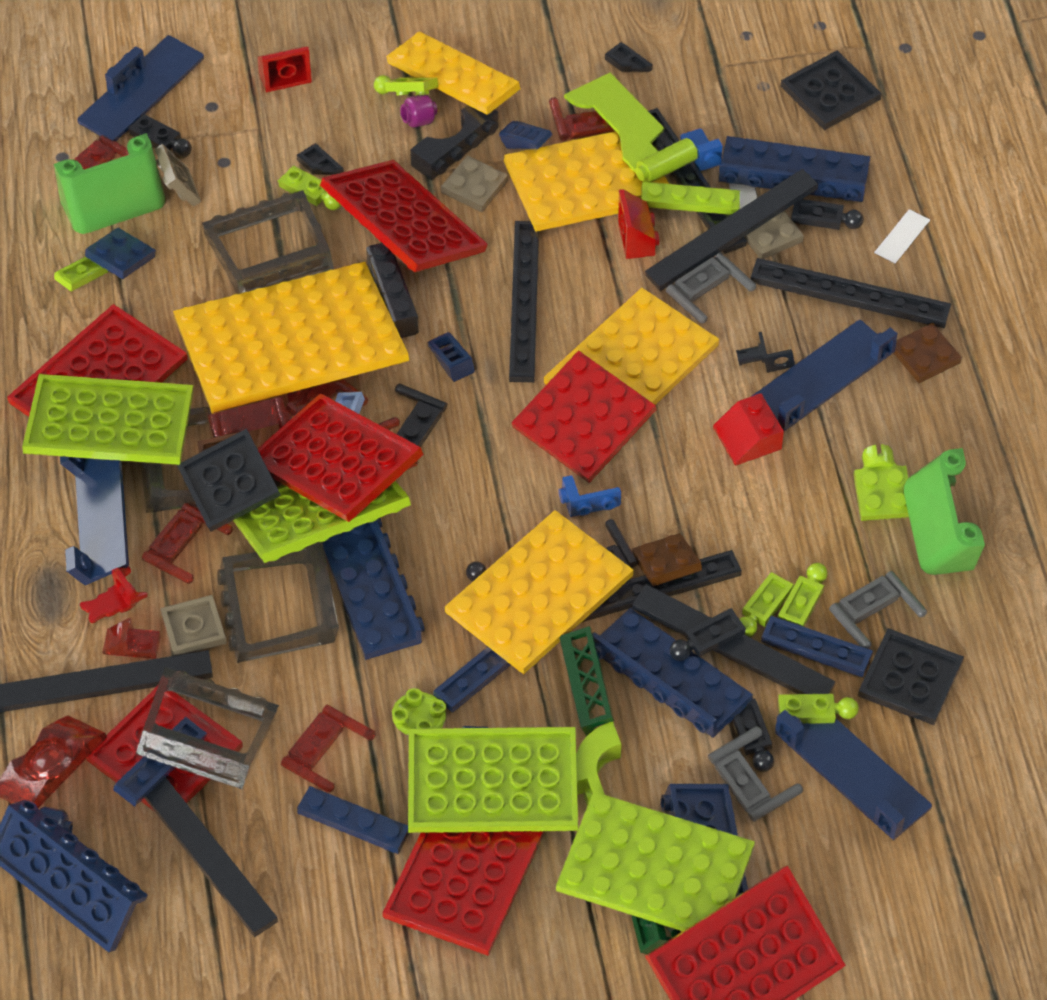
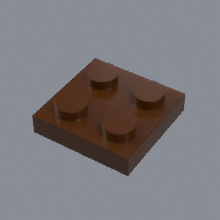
[894,323,962,383]
[632,533,702,586]

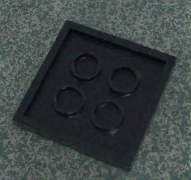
[781,50,882,130]
[177,428,281,532]
[858,628,964,726]

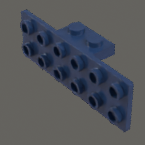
[77,35,204,143]

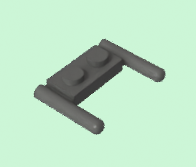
[666,252,756,324]
[829,571,927,649]
[708,726,803,822]

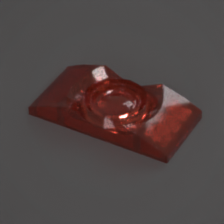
[0,715,107,808]

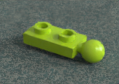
[374,75,438,95]
[278,165,342,210]
[778,563,828,627]
[740,572,794,637]
[778,694,859,724]

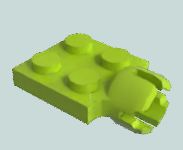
[853,444,909,521]

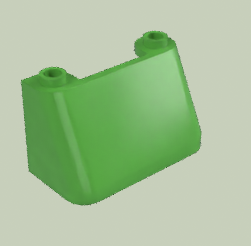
[54,133,166,234]
[904,448,985,575]

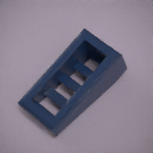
[499,121,553,149]
[427,332,475,382]

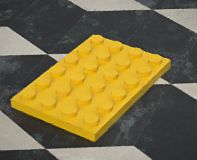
[504,131,669,232]
[544,288,719,405]
[445,510,633,675]

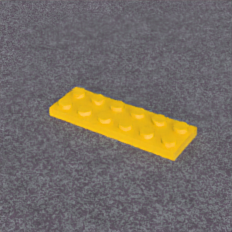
[386,31,520,115]

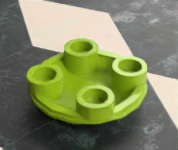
[392,688,446,735]

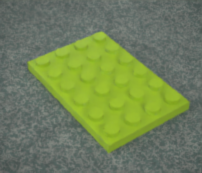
[22,374,193,465]
[233,481,411,563]
[408,727,578,833]
[556,791,755,931]

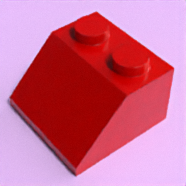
[257,46,312,93]
[618,189,659,259]
[713,393,784,466]

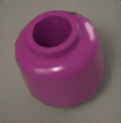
[400,95,438,128]

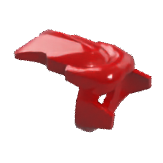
[79,566,148,623]

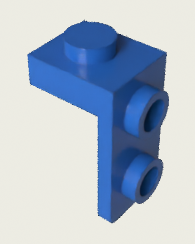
[680,129,723,171]
[558,475,621,517]

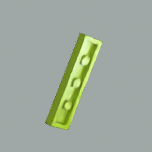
[641,182,740,215]

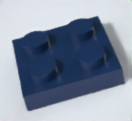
[85,227,156,279]

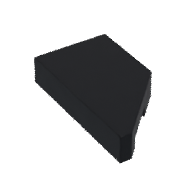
[605,42,653,72]
[297,143,344,175]

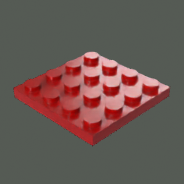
[511,350,657,483]
[86,682,243,812]

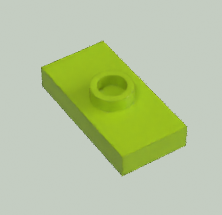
[54,257,108,292]

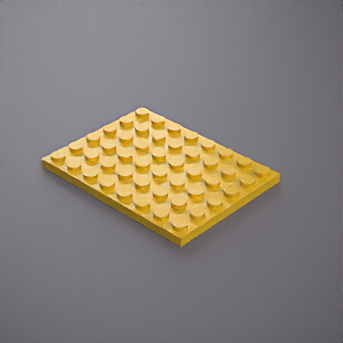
[173,262,409,413]

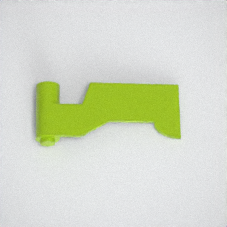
[564,72,698,182]

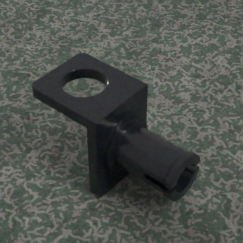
[736,332,795,373]

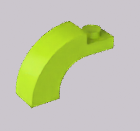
[576,722,622,806]

